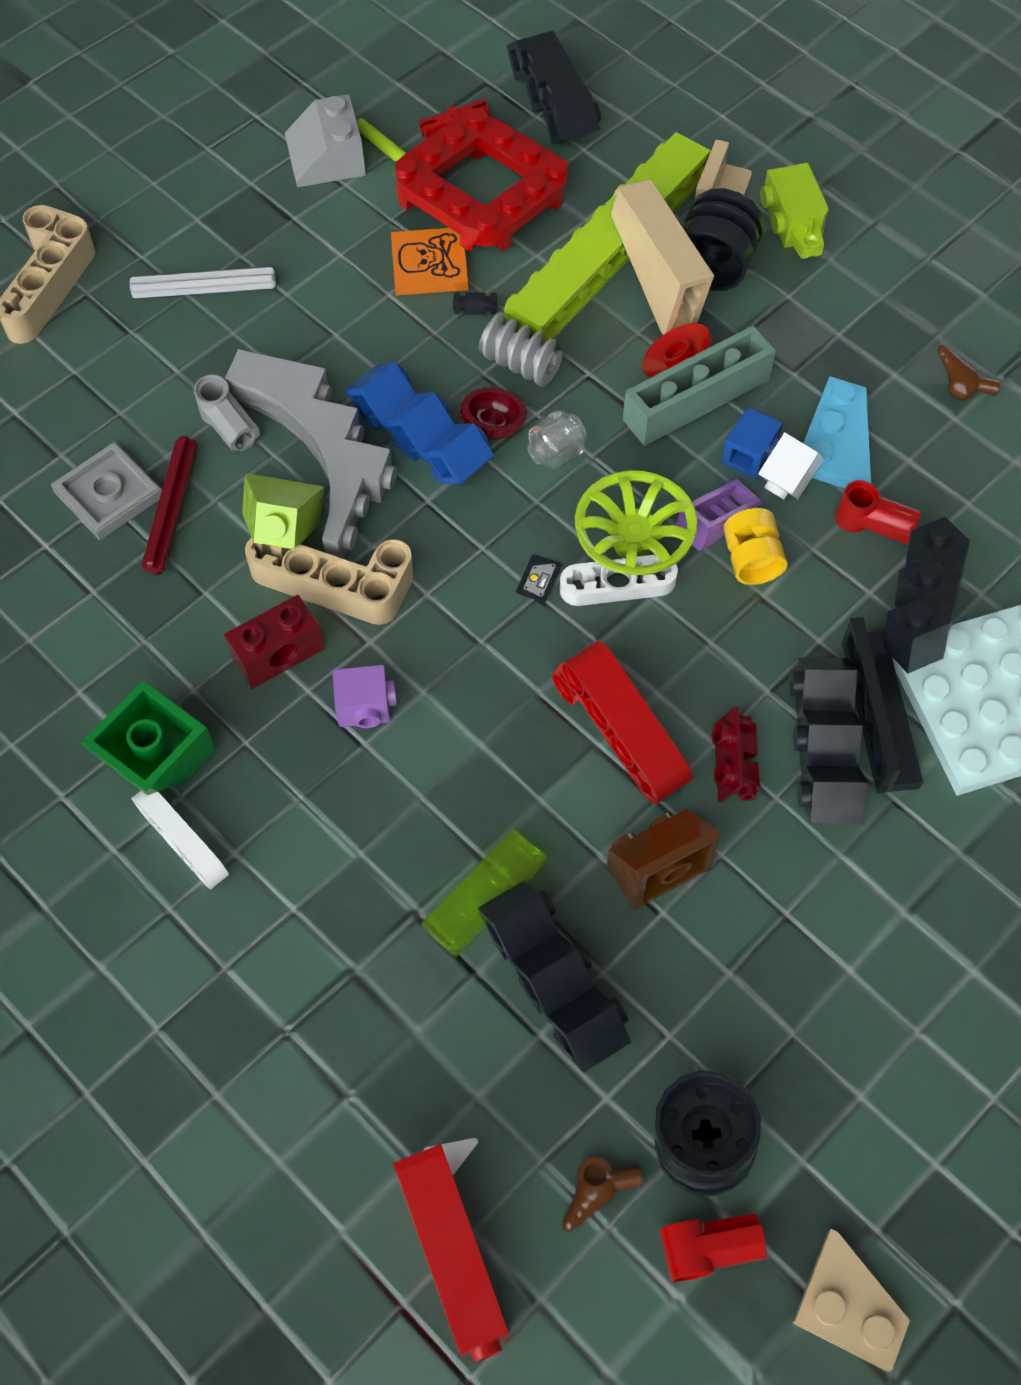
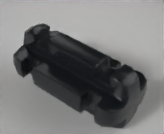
[453,292,498,315]

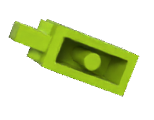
[760,163,829,259]

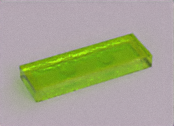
[422,829,546,958]

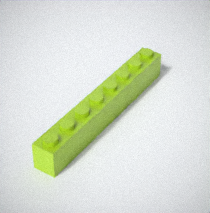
[504,132,711,345]

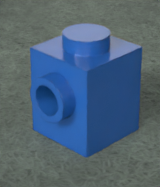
[722,407,783,479]

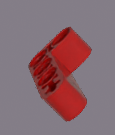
[552,640,693,804]

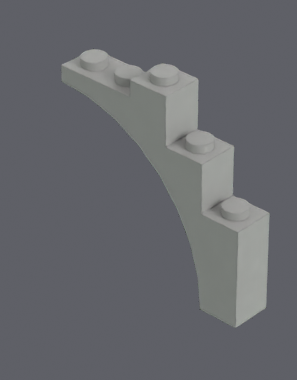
[225,349,397,559]

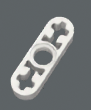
[560,555,678,606]
[131,791,229,890]

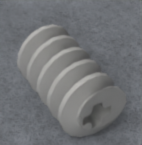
[478,312,563,387]

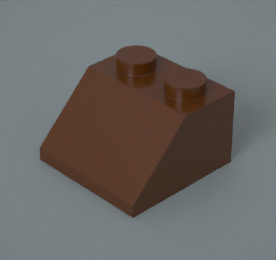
[607,809,721,910]

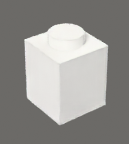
[758,432,824,500]

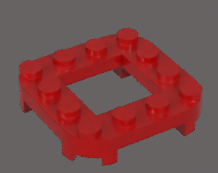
[395,108,568,251]

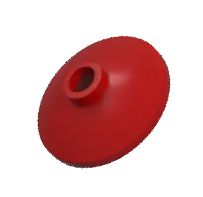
[642,323,712,378]

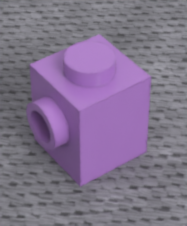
[332,665,397,728]

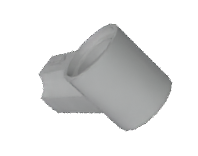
[194,375,260,452]

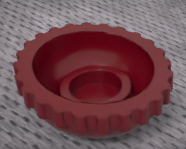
[460,387,527,440]

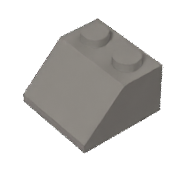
[285,94,366,187]

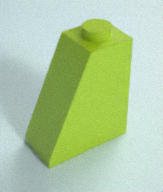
[242,473,324,549]

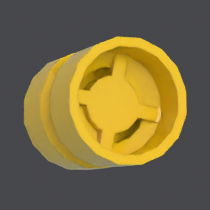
[723,508,788,585]

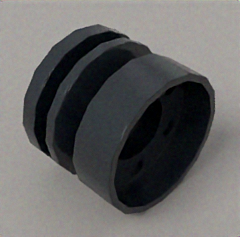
[682,188,765,291]
[655,1071,761,1196]

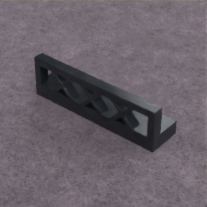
[842,617,923,793]

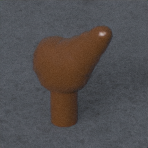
[938,345,1001,400]
[562,1157,643,1232]

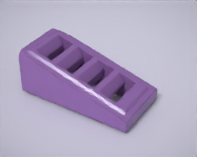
[675,478,764,551]

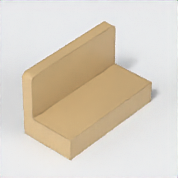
[695,139,752,199]

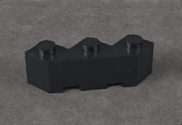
[506,30,601,144]
[883,517,970,674]
[790,657,868,825]
[477,880,632,1073]

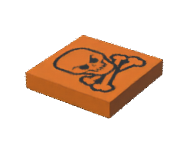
[391,228,469,296]

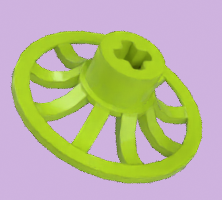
[575,470,697,575]

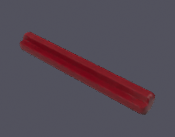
[142,436,198,575]

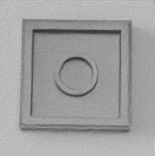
[51,442,162,541]

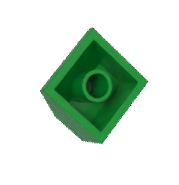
[81,680,216,795]

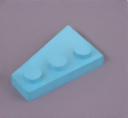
[803,376,871,489]

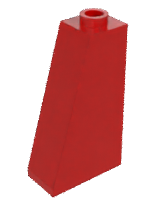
[393,1144,509,1363]

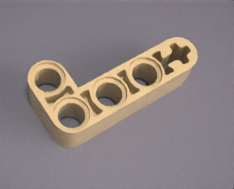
[0,205,96,344]
[245,538,414,625]

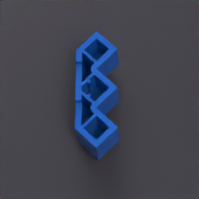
[345,361,494,484]

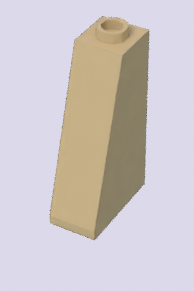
[611,179,714,335]

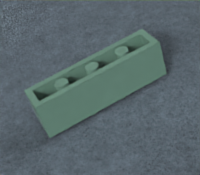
[623,326,776,446]

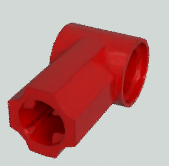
[834,480,921,545]
[659,1213,767,1282]

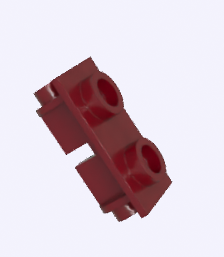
[711,706,761,803]

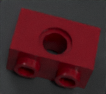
[224,594,325,689]

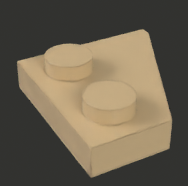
[792,1229,910,1372]

